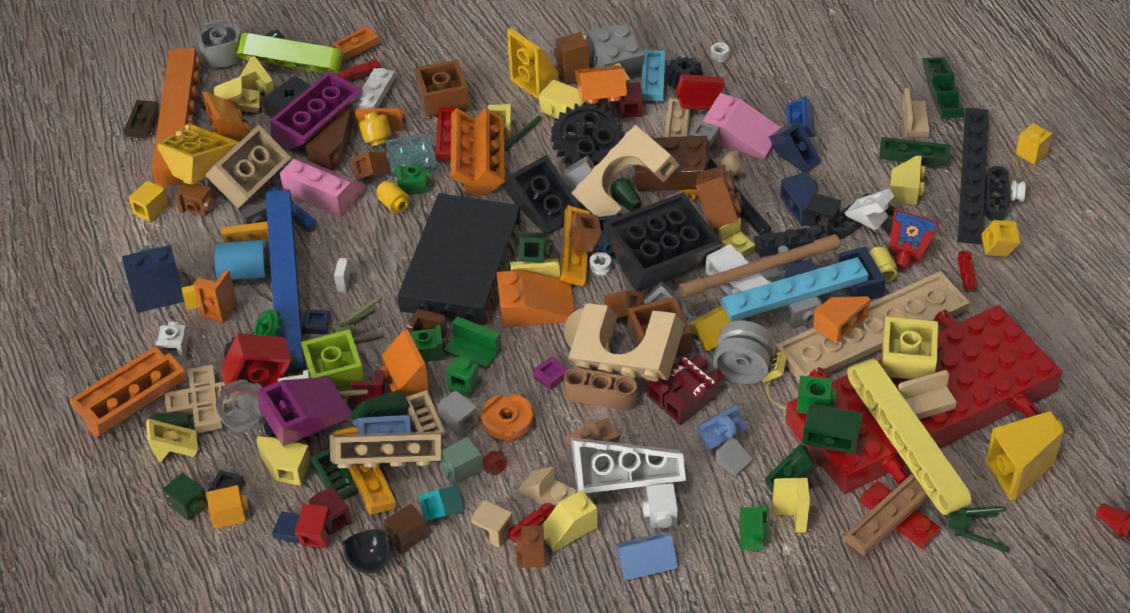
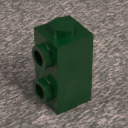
[519,232,554,263]

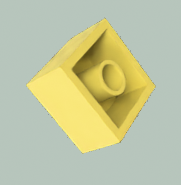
[881,317,938,379]

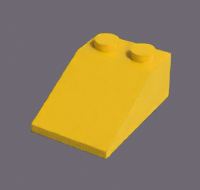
[507,28,559,100]

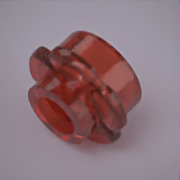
[483,450,507,475]

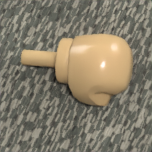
[720,150,745,176]

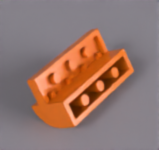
[450,108,505,195]
[70,346,185,437]

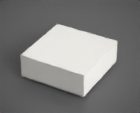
[334,258,350,293]

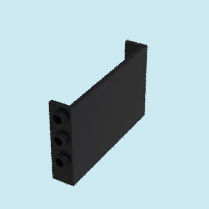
[398,193,521,325]

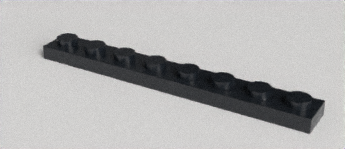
[957,107,988,245]

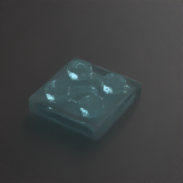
[385,133,437,178]

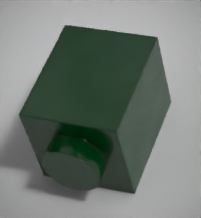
[163,472,208,521]

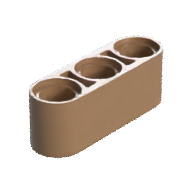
[564,368,637,411]

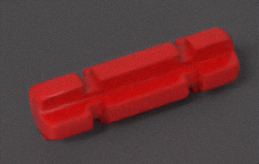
[339,59,381,82]
[957,250,977,291]
[508,503,554,542]

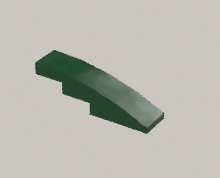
[922,57,964,119]

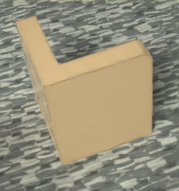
[471,500,513,548]

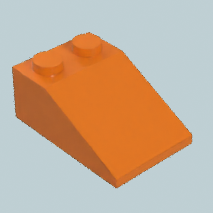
[497,270,575,328]

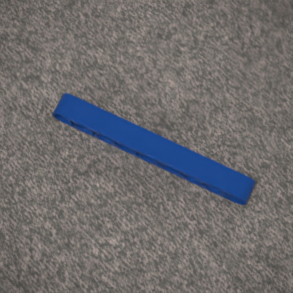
[266,189,305,372]

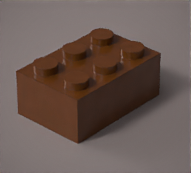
[635,135,710,192]

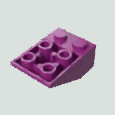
[259,377,352,446]

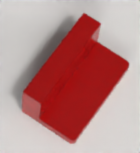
[675,74,725,111]

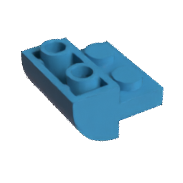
[214,240,267,281]

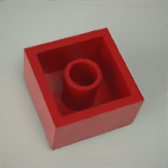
[221,333,291,393]

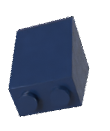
[122,245,185,313]

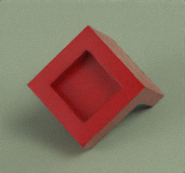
[295,504,330,548]

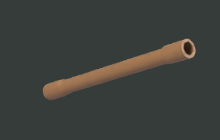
[679,234,840,298]

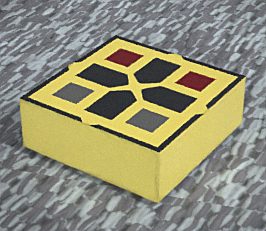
[762,350,787,383]

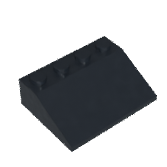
[603,192,723,291]

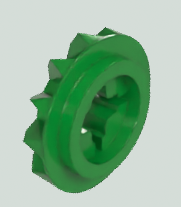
[253,309,283,337]

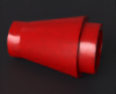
[1096,503,1130,538]

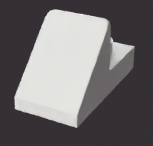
[845,189,894,230]

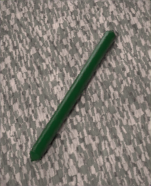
[504,116,542,152]

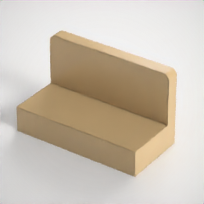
[902,88,930,138]
[898,370,957,419]

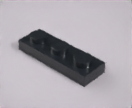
[754,226,828,257]

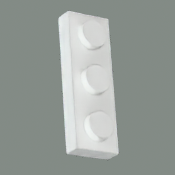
[352,68,396,112]

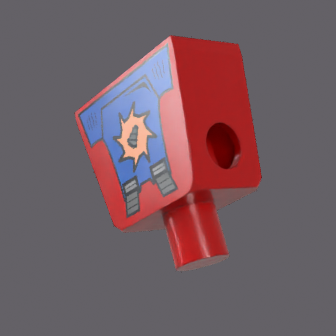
[888,209,940,270]

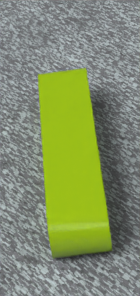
[236,33,344,75]

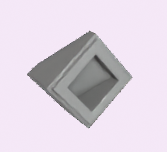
[715,437,753,477]

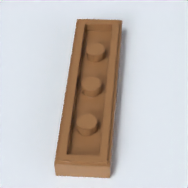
[843,473,929,557]

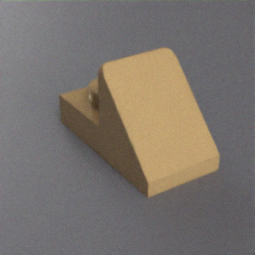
[518,467,577,509]

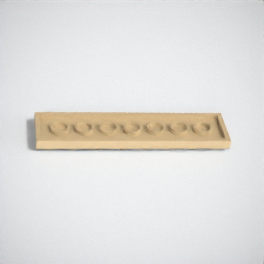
[775,271,970,380]

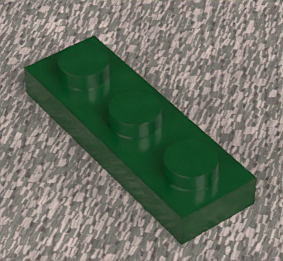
[879,137,951,167]

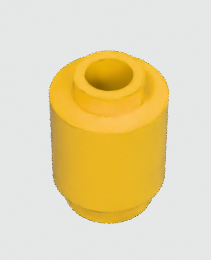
[376,181,410,213]

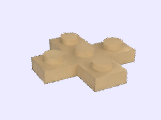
[164,364,245,433]

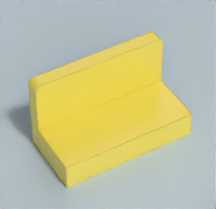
[510,259,560,279]
[772,478,810,533]

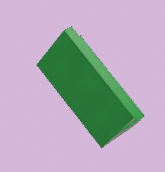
[443,317,502,370]

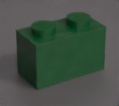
[802,403,863,455]

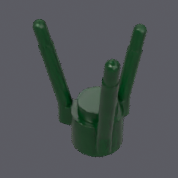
[948,506,1010,552]

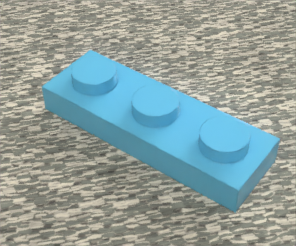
[641,50,665,101]

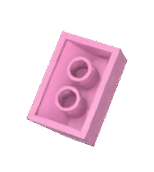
[280,159,366,217]

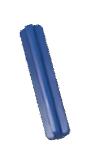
[267,187,317,231]

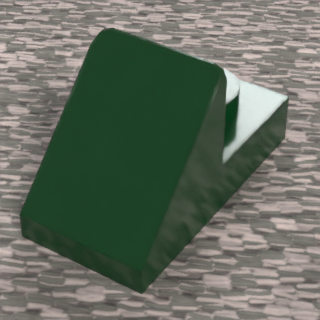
[764,444,819,493]

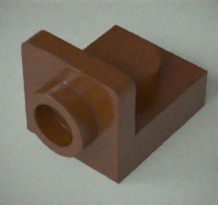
[406,309,447,339]

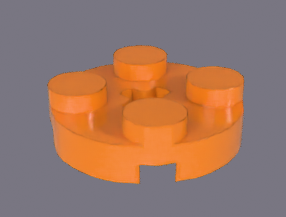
[481,393,533,443]

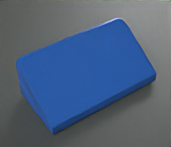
[786,96,815,137]

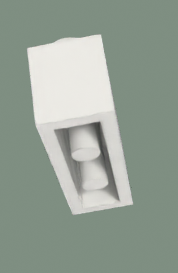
[706,244,771,317]

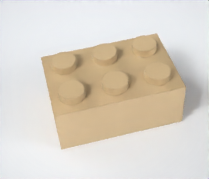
[205,125,291,208]

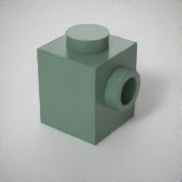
[439,437,483,484]

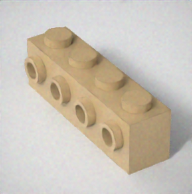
[330,432,441,468]

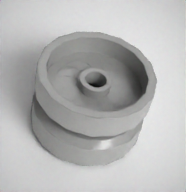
[713,320,774,385]

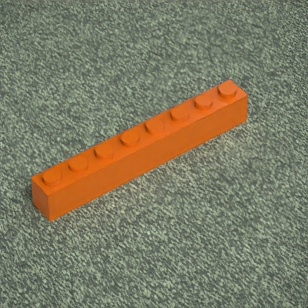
[151,48,202,186]

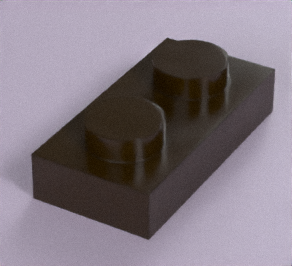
[124,100,159,138]

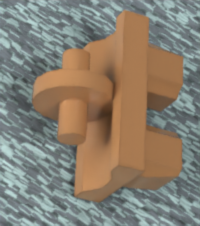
[566,417,620,449]

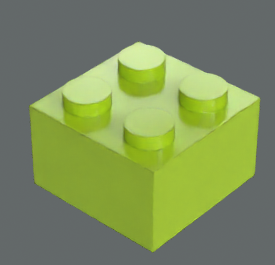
[301,329,365,391]

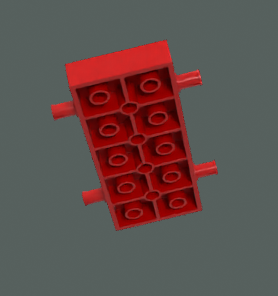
[785,304,1063,495]

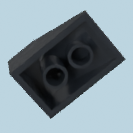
[503,155,582,233]

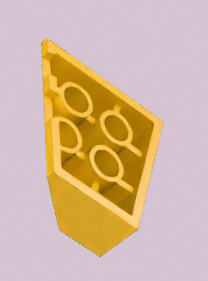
[158,123,239,184]

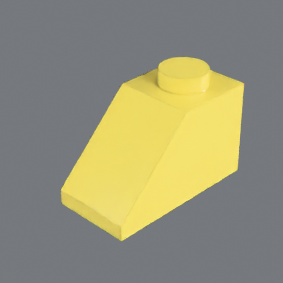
[542,490,598,552]

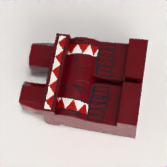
[647,354,724,425]

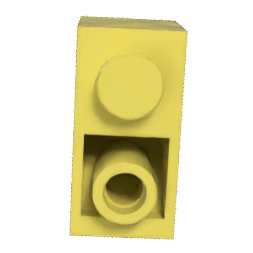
[889,156,925,205]
[257,436,310,486]

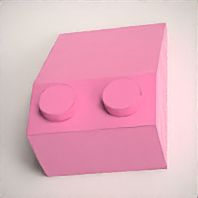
[703,93,781,160]

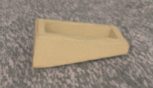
[405,390,446,437]

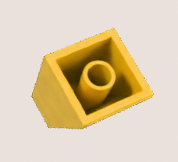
[985,411,1064,501]

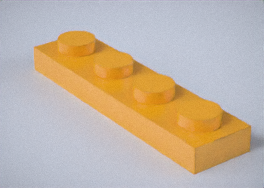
[560,205,590,287]
[334,426,396,515]

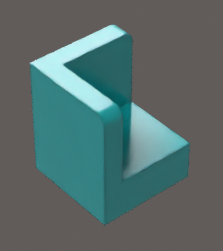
[418,485,464,521]

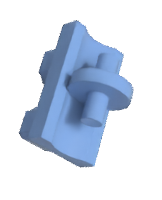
[696,404,748,450]

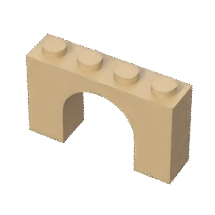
[571,125,679,217]
[568,303,685,381]

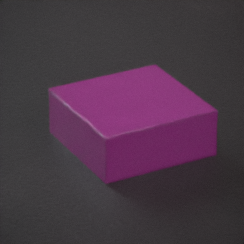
[533,356,568,390]

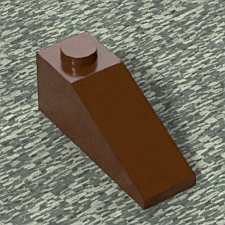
[307,106,353,170]

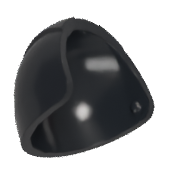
[343,529,391,573]

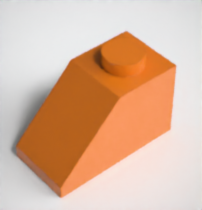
[813,297,871,343]

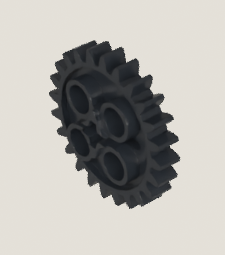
[551,102,625,166]

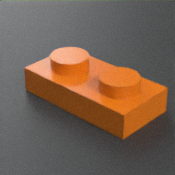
[331,26,380,61]

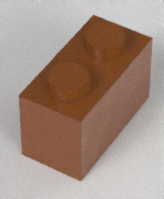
[554,32,589,85]

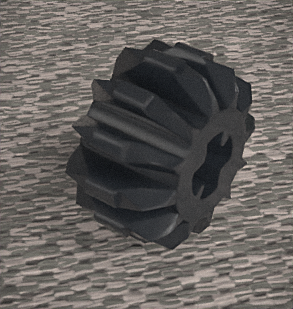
[666,56,703,89]

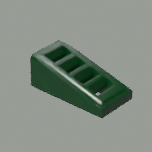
[350,390,410,420]
[310,448,358,499]

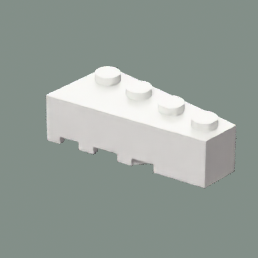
[571,437,686,493]

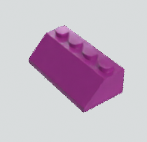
[269,71,363,149]

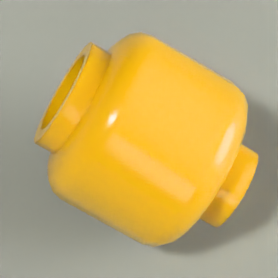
[359,111,391,146]

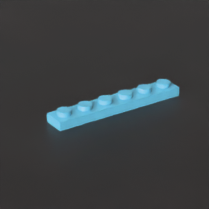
[721,257,868,322]

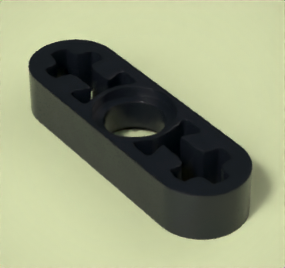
[985,166,1009,221]

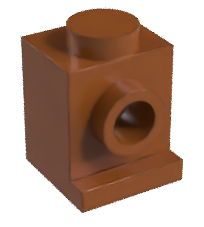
[175,183,215,216]
[569,212,601,252]
[516,526,545,568]

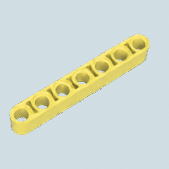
[847,358,971,515]

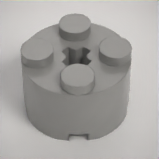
[197,19,242,70]

